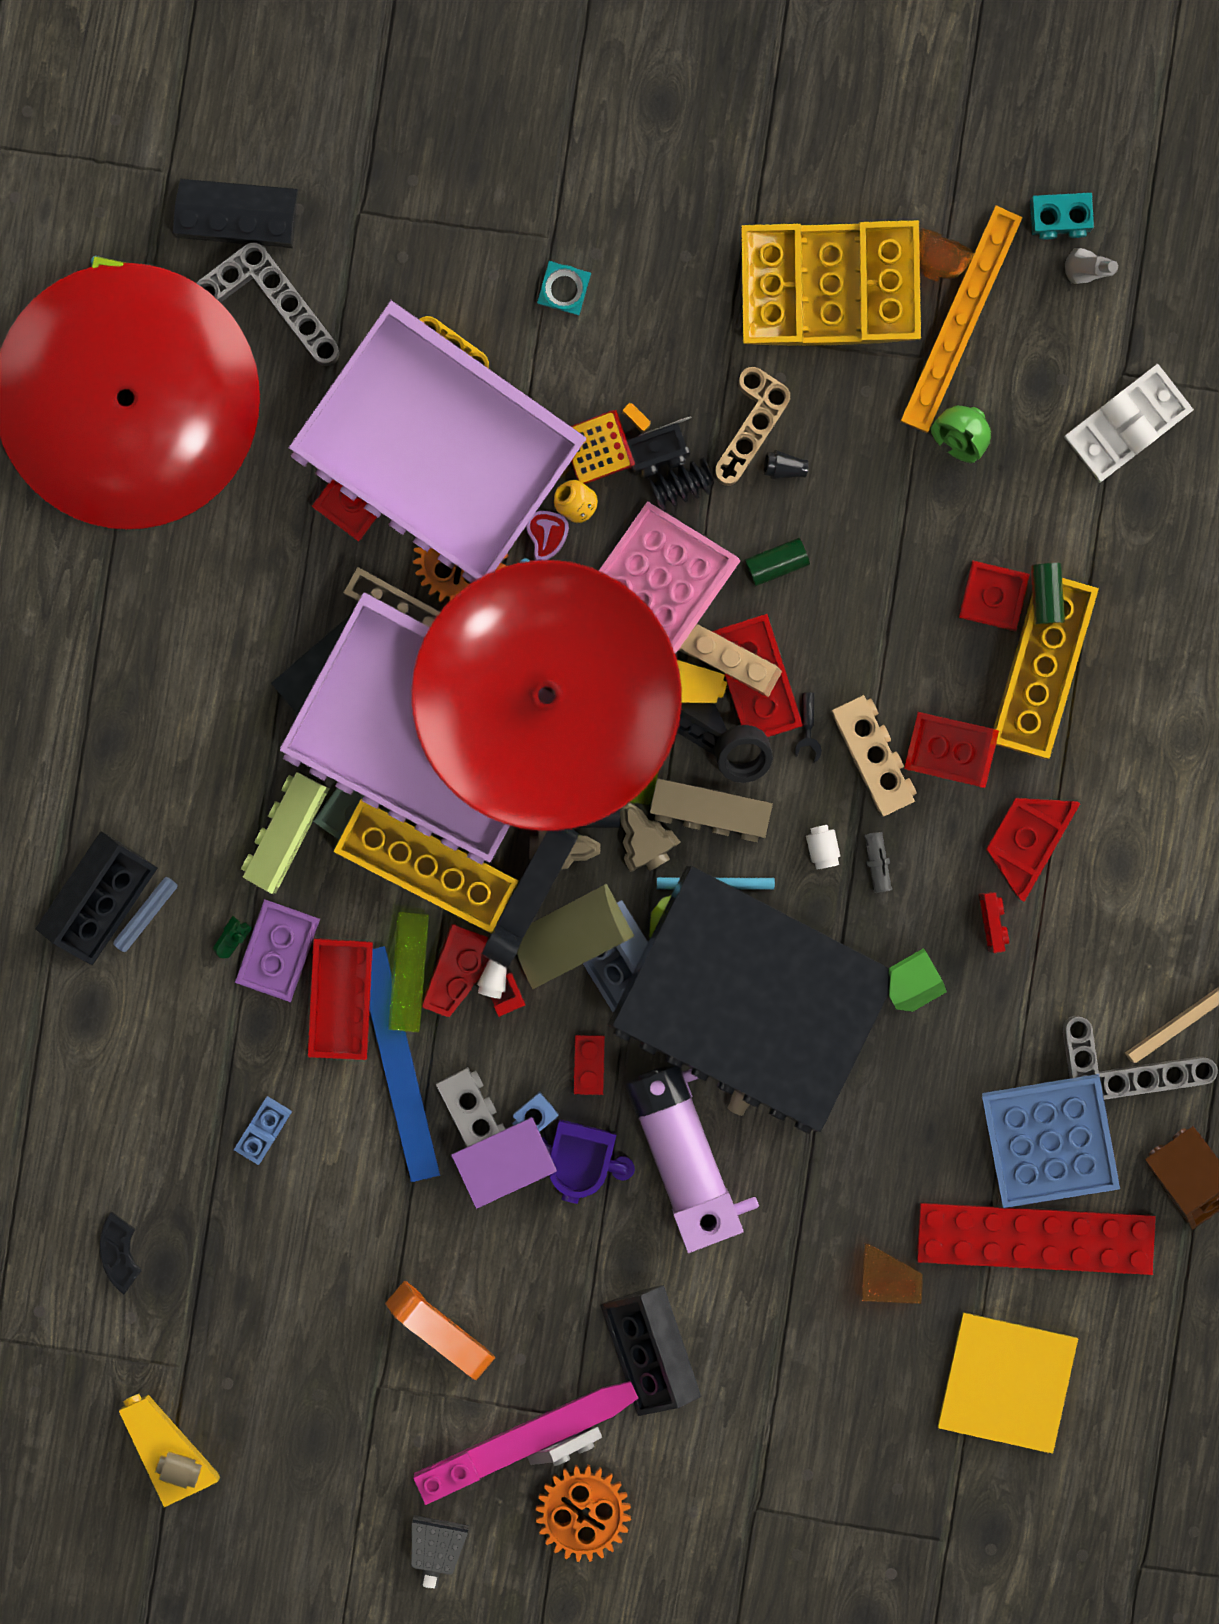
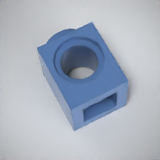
[512,1091,559,1132]

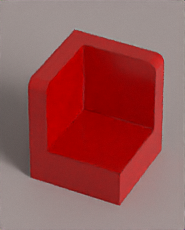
[491,972,526,1017]

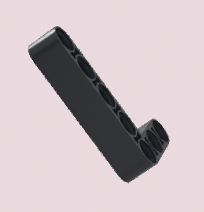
[481,829,580,969]

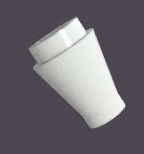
[477,959,506,999]

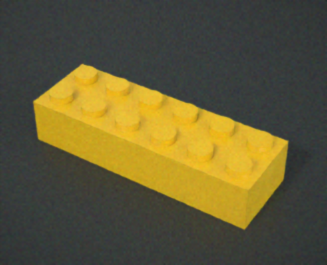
[993,578,1099,760]
[333,799,519,934]

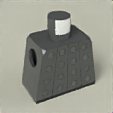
[411,1515,469,1589]

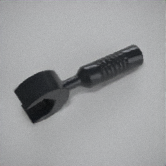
[795,693,822,763]

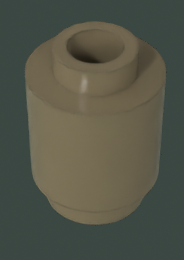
[156,1452,202,1489]

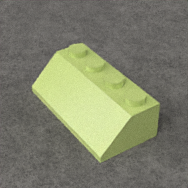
[241,772,330,894]

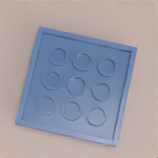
[982,1074,1120,1208]

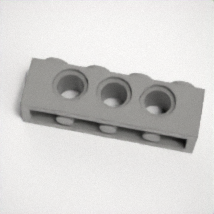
[436,1067,506,1147]

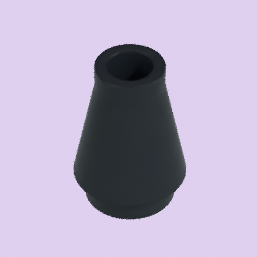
[764,450,808,479]

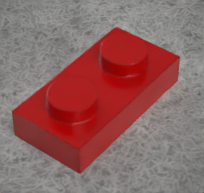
[574,1035,605,1095]

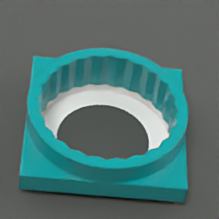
[537,261,591,316]

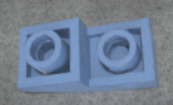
[234,1096,292,1165]

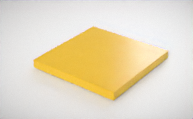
[937,1312,1078,1454]

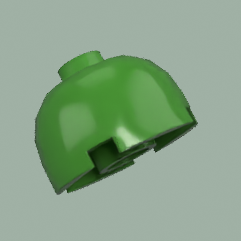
[931,405,991,463]

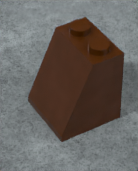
[1145,1126,1219,1230]

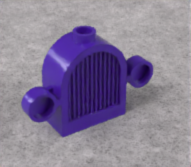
[541,1119,635,1204]

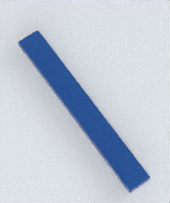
[370,946,440,1182]

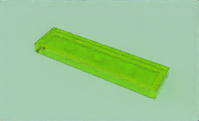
[388,912,429,1032]

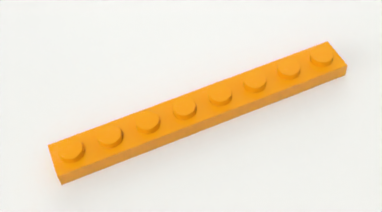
[900,206,1023,433]

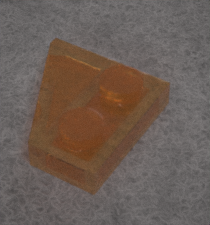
[862,1243,923,1304]

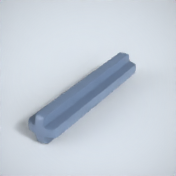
[113,877,178,952]

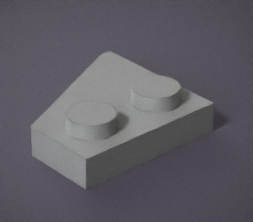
[527,1427,602,1466]

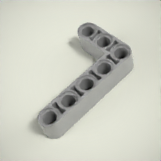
[197,243,340,366]
[1063,1016,1218,1100]

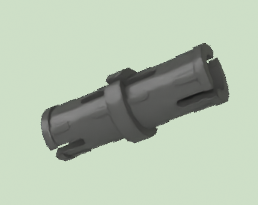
[864,832,892,893]

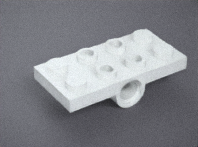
[1064,364,1194,483]

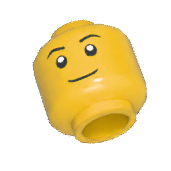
[554,480,598,523]

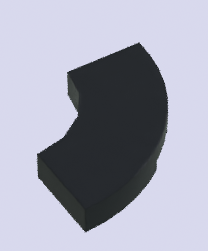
[100,1212,142,1295]

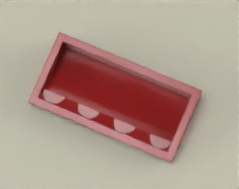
[308,938,373,1060]

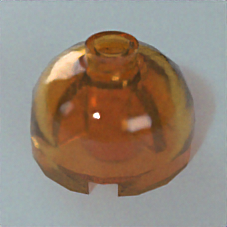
[919,228,974,282]

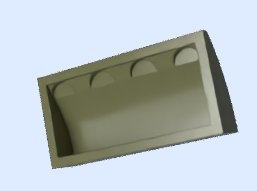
[517,884,634,989]

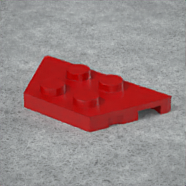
[986,798,1080,902]

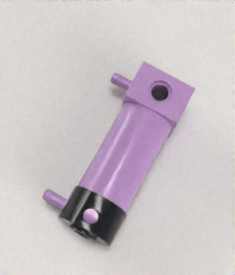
[625,1065,759,1253]

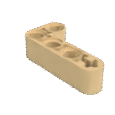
[715,367,790,486]

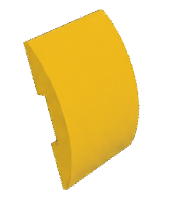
[742,220,921,345]

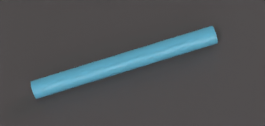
[657,878,775,889]

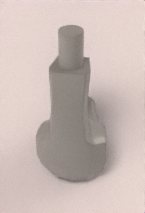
[1065,248,1118,284]

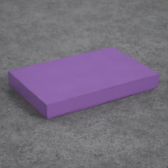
[235,899,320,1002]
[452,1117,557,1209]

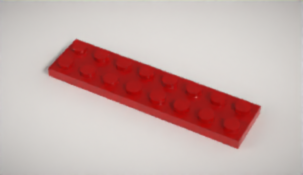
[917,1203,1156,1275]

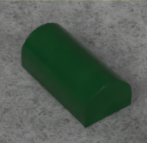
[745,538,810,587]
[1031,563,1065,625]

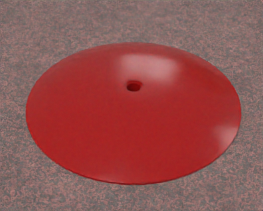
[0,263,260,529]
[412,560,682,830]

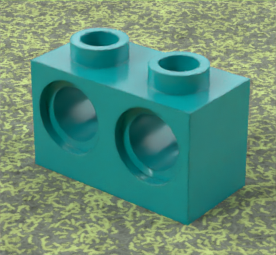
[1030,193,1094,240]

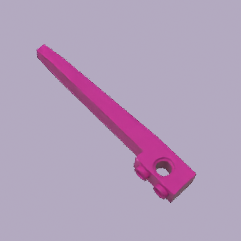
[413,1381,638,1505]

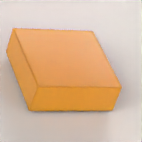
[622,403,651,433]

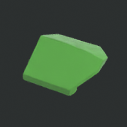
[889,948,947,1012]

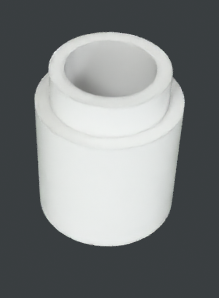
[806,825,841,869]

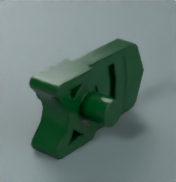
[213,916,251,958]

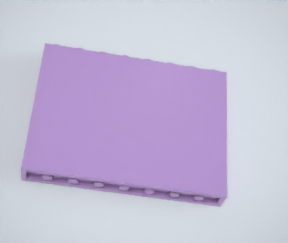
[289,301,587,583]
[280,593,556,865]

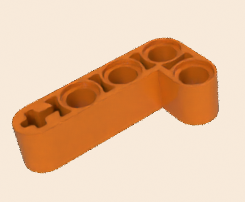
[385,1281,495,1380]

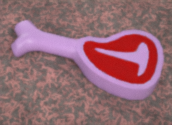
[526,511,569,561]

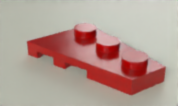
[420,924,489,1017]

